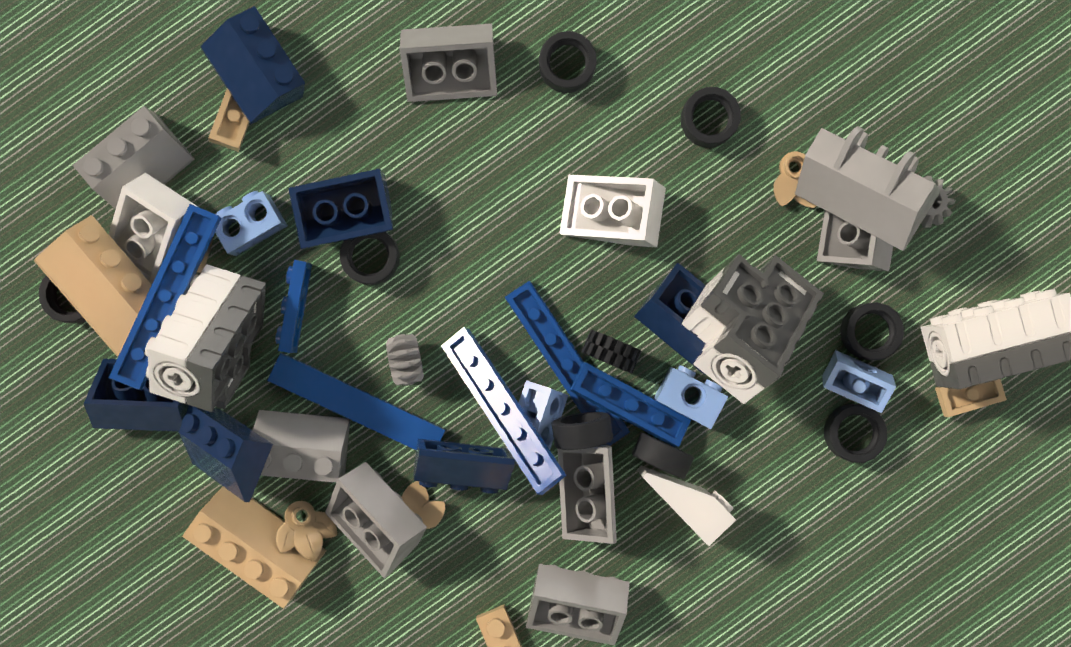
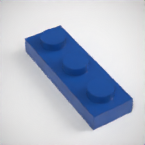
[276,260,312,353]

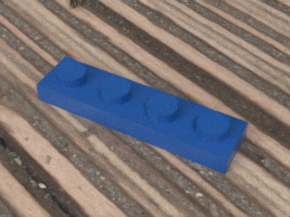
[569,362,691,447]

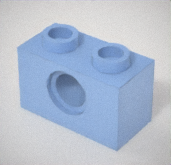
[822,350,896,413]
[653,365,728,429]

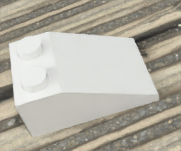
[109,173,197,284]
[560,175,666,247]
[637,466,736,546]

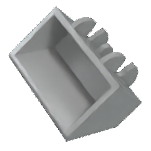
[795,126,941,251]

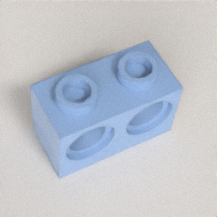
[215,191,288,256]
[519,380,568,450]

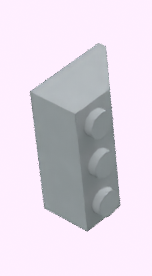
[399,23,497,102]
[72,106,195,209]
[817,210,893,271]
[252,410,350,483]
[558,444,617,544]
[325,462,427,579]
[526,564,630,646]

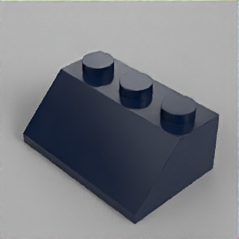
[201,6,305,125]
[288,169,393,249]
[634,263,706,375]
[83,359,189,432]
[179,405,273,502]
[413,439,515,494]

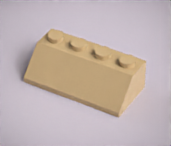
[34,215,152,357]
[182,486,327,609]

